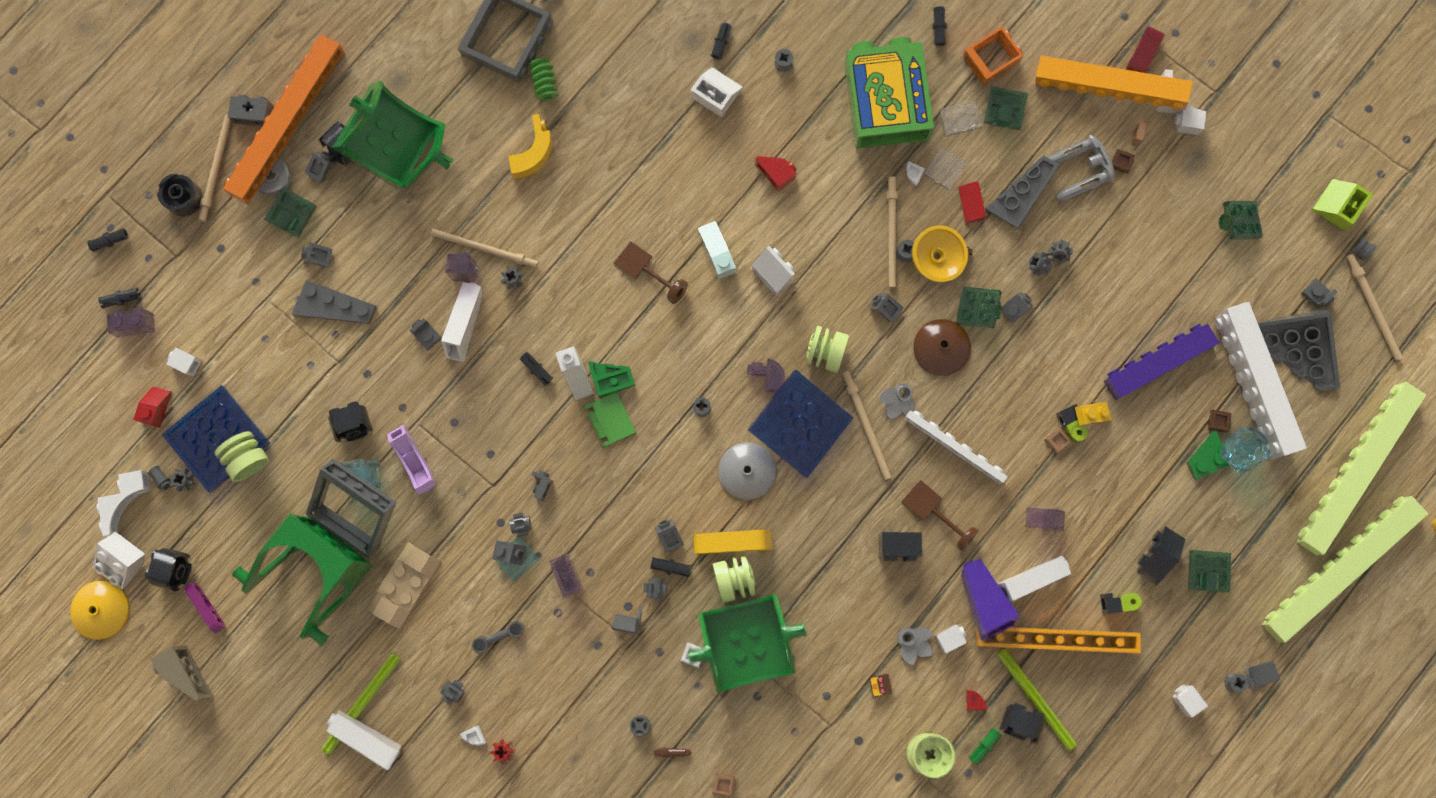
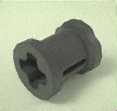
[693,397,711,417]
[1224,673,1249,692]

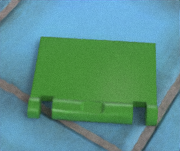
[584,392,636,448]

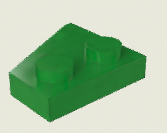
[588,361,635,398]
[1186,430,1232,480]

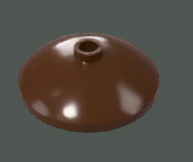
[913,319,971,376]

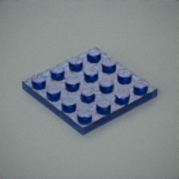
[747,369,854,478]
[161,385,271,493]

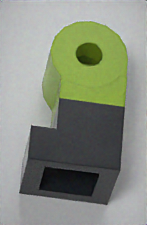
[1056,404,1088,442]
[1100,593,1142,614]

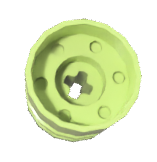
[806,326,849,373]
[215,431,269,482]
[713,555,756,603]
[907,733,955,778]

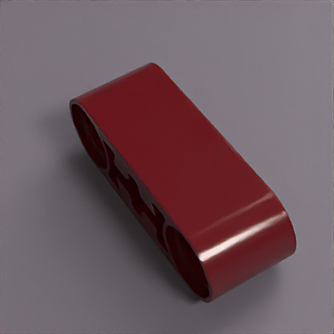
[1125,26,1165,73]

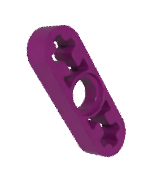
[184,582,225,633]

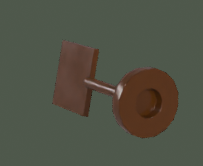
[614,241,688,304]
[902,480,979,551]

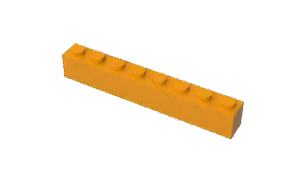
[1035,56,1193,110]
[976,626,1141,653]

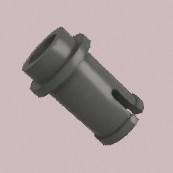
[148,466,171,491]

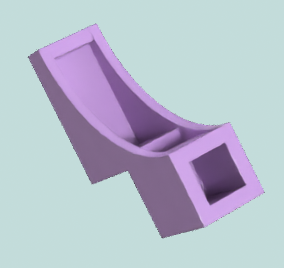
[387,425,436,495]

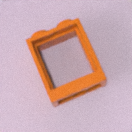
[962,26,1023,86]

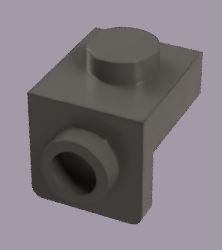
[1000,292,1033,323]
[492,540,526,565]

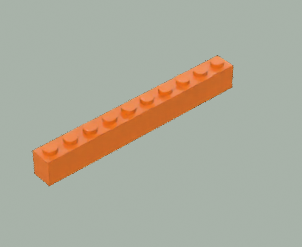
[223,35,344,205]

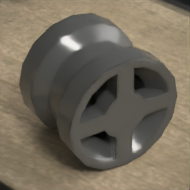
[775,49,793,72]
[1351,237,1377,261]
[896,240,914,262]
[630,715,650,736]

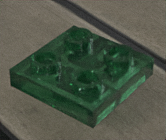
[983,86,1028,131]
[264,188,317,238]
[1218,201,1263,240]
[956,286,1002,329]
[1188,550,1231,593]

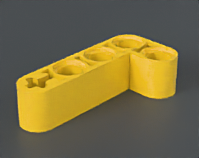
[693,530,773,554]

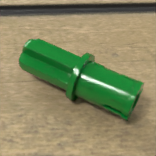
[969,727,1002,765]

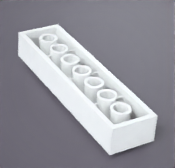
[1215,301,1307,460]

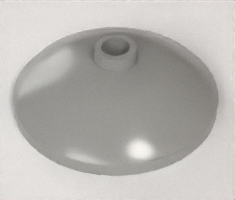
[719,442,776,500]

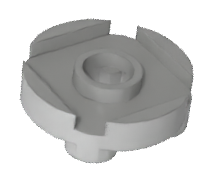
[258,159,291,195]

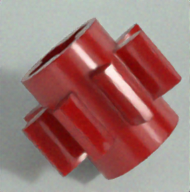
[489,739,516,765]

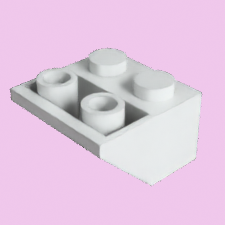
[691,68,743,118]
[752,246,795,297]
[92,532,145,590]

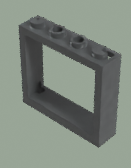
[458,0,553,83]
[306,459,397,558]

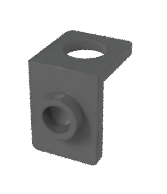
[612,605,643,634]
[1245,661,1280,691]

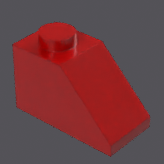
[755,156,797,192]
[133,387,172,428]

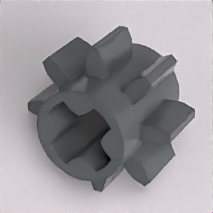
[1048,239,1073,264]
[1029,252,1053,276]
[501,267,524,290]
[169,468,195,492]
[509,513,532,537]
[643,578,667,599]
[440,680,465,705]

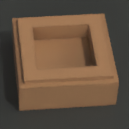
[1131,121,1147,146]
[1044,427,1073,454]
[712,773,735,797]

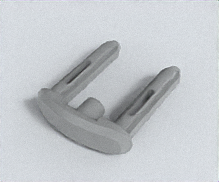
[1047,135,1115,201]

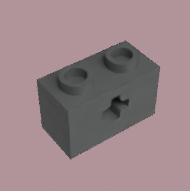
[228,95,273,126]

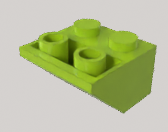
[1312,179,1373,231]

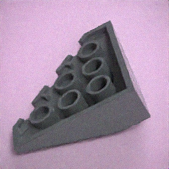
[1257,309,1340,391]

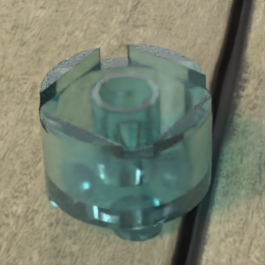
[1220,427,1270,473]
[340,459,381,488]

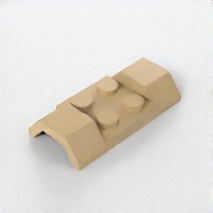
[367,542,442,629]

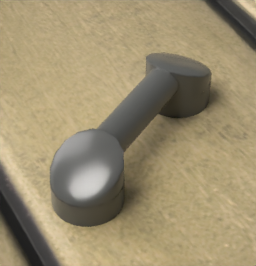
[472,621,524,653]

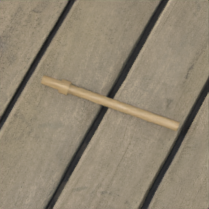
[198,115,232,222]
[887,176,898,288]
[431,229,539,268]
[1347,254,1403,361]
[842,371,892,480]

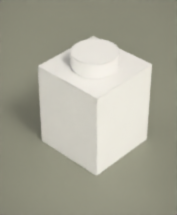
[166,347,202,377]
[934,625,967,654]
[1172,685,1208,718]

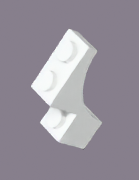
[1156,69,1206,135]
[97,470,151,537]

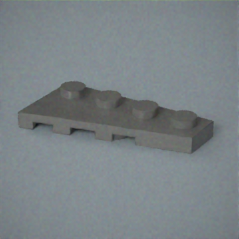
[985,155,1059,229]
[291,280,377,324]

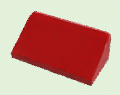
[958,181,986,223]

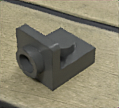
[304,151,337,182]
[301,243,333,268]
[1301,278,1337,308]
[869,293,904,323]
[410,318,442,350]
[531,470,553,501]
[655,519,684,553]

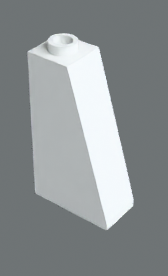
[441,282,483,362]
[555,346,594,400]
[997,556,1071,602]
[326,710,401,770]

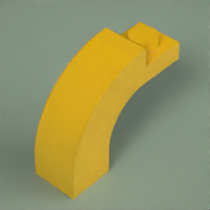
[508,114,552,179]

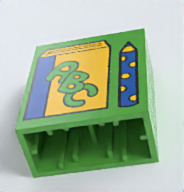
[844,37,934,149]

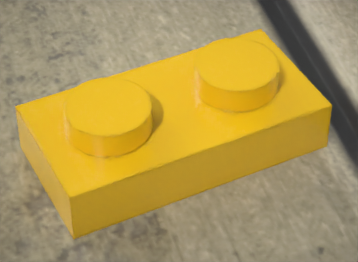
[1075,402,1111,426]

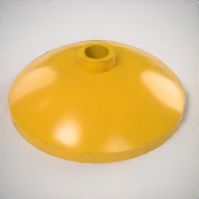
[912,225,968,282]
[70,581,130,640]

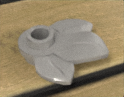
[879,384,915,419]
[897,627,932,665]

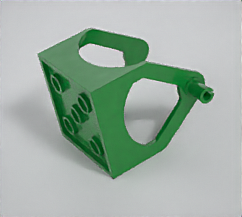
[332,80,453,189]
[231,513,373,646]
[687,594,807,693]

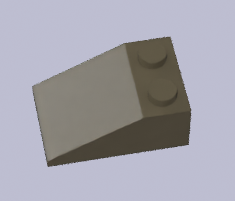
[151,646,214,701]

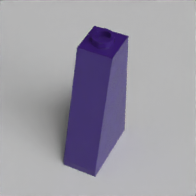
[961,559,1020,641]

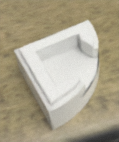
[906,161,925,187]
[460,725,487,745]

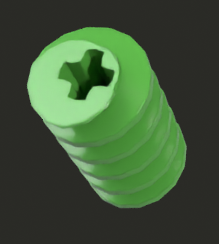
[530,58,559,101]

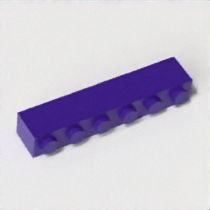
[1104,323,1220,401]

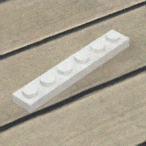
[904,410,1007,485]

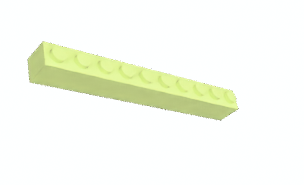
[1297,382,1426,555]
[1262,496,1428,643]

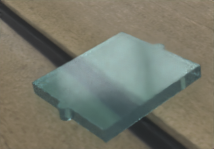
[496,537,539,582]

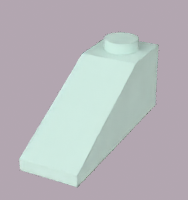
[698,222,736,280]

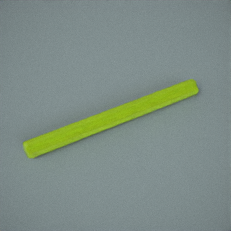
[997,649,1077,750]
[321,653,401,755]

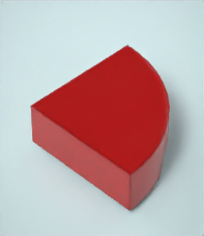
[966,690,987,710]

